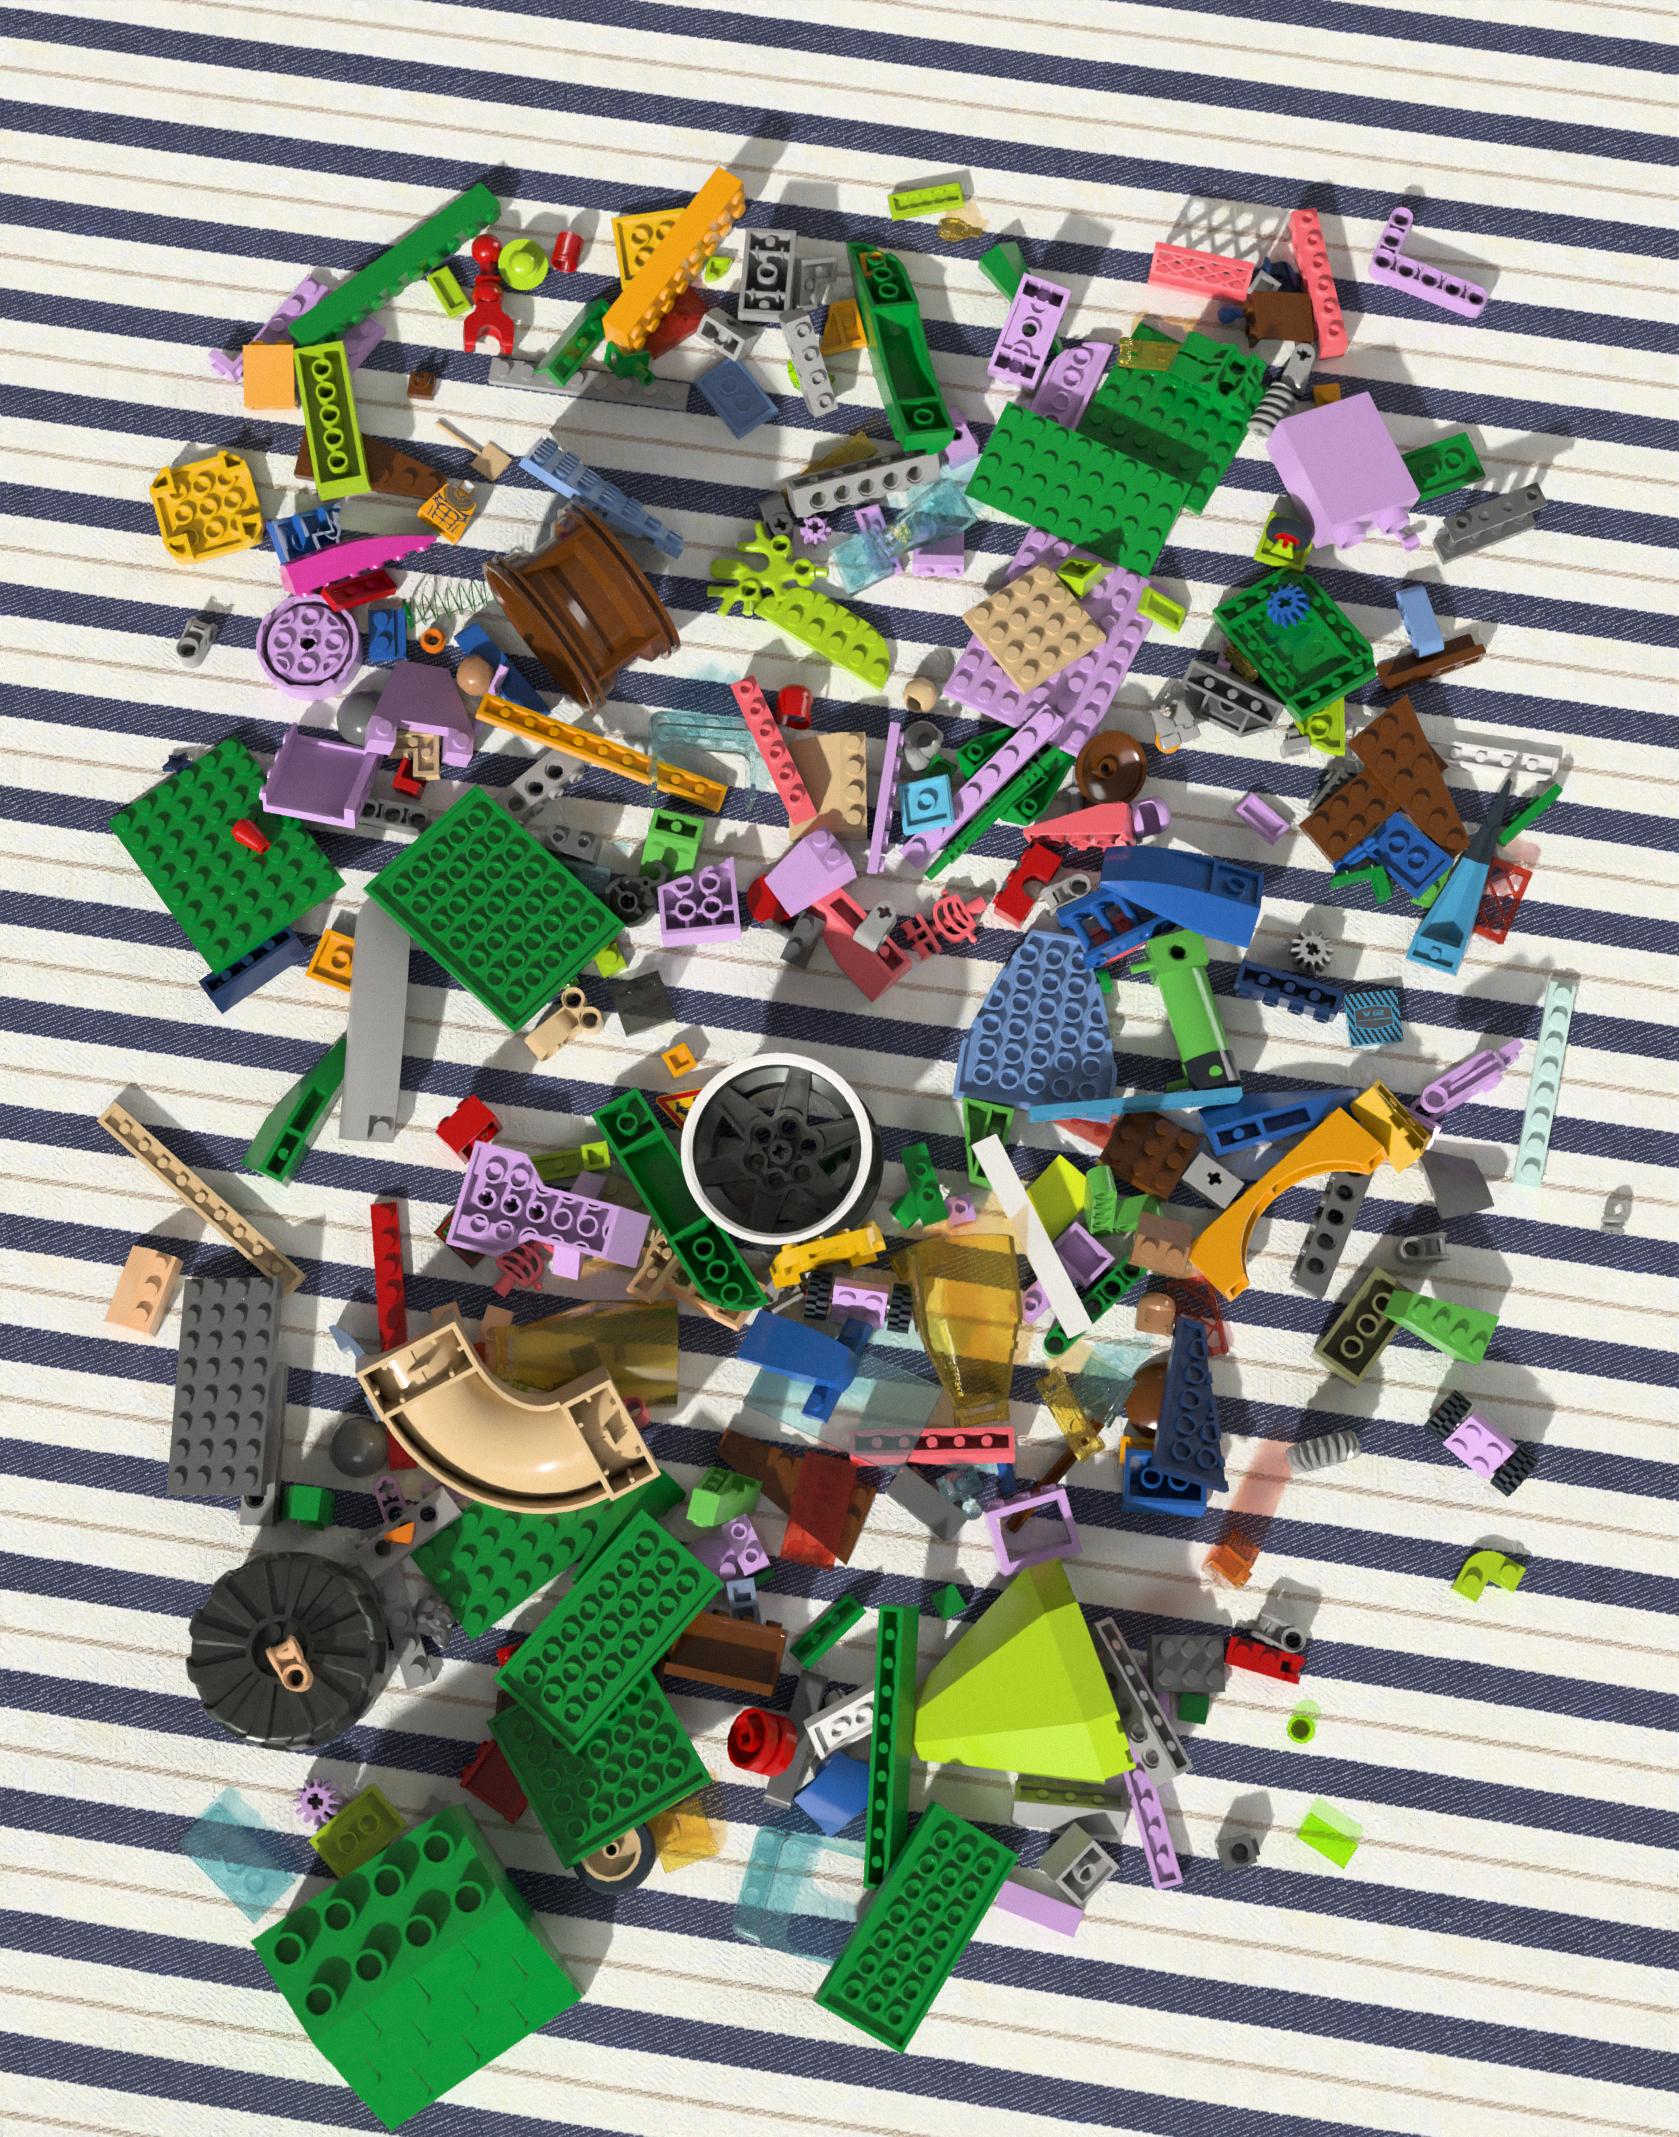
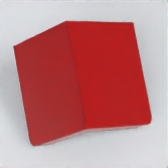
[392,757,428,800]

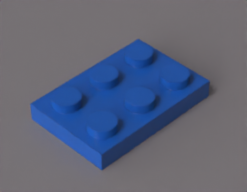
[1366,812,1454,900]

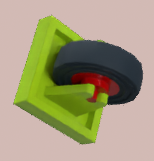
[1253,511,1313,575]

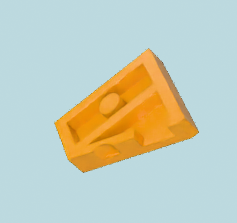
[820,298,867,357]

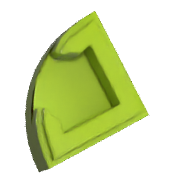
[704,256,732,282]

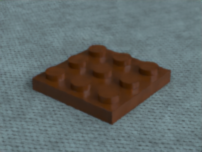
[1096,1111,1203,1203]

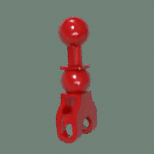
[463,234,514,354]

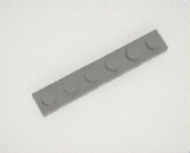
[360,1524,435,1691]

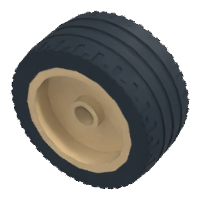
[573,1822,656,1895]

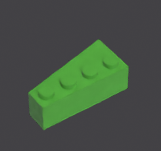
[1383,1290,1500,1365]

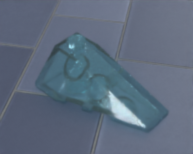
[873,477,979,559]

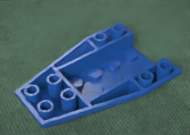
[1099,846,1264,949]

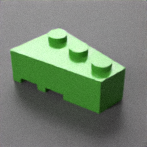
[686,1466,763,1527]

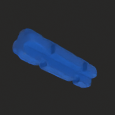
[1332,835,1380,873]
[997,1463,1017,1494]

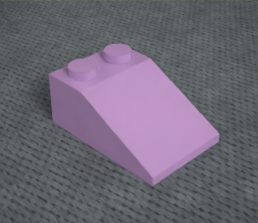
[764,825,857,917]

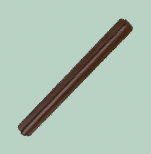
[1005,1402,1117,1534]

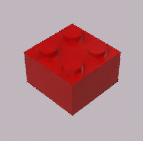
[435,1094,503,1165]

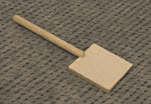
[436,422,512,483]

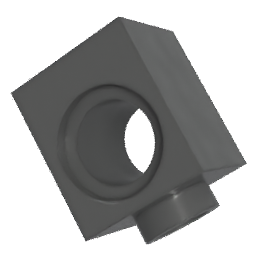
[1215,1834,1260,1871]

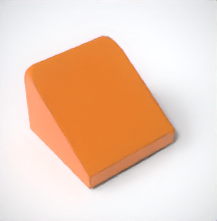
[384,1522,416,1545]

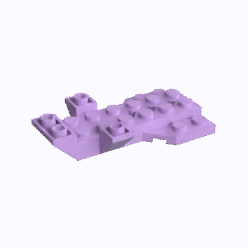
[446,1140,652,1281]

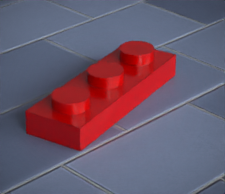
[320,570,398,612]

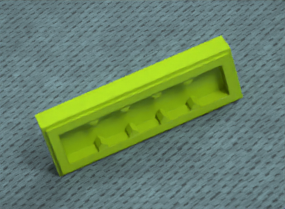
[887,182,965,221]

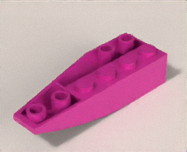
[280,533,437,598]

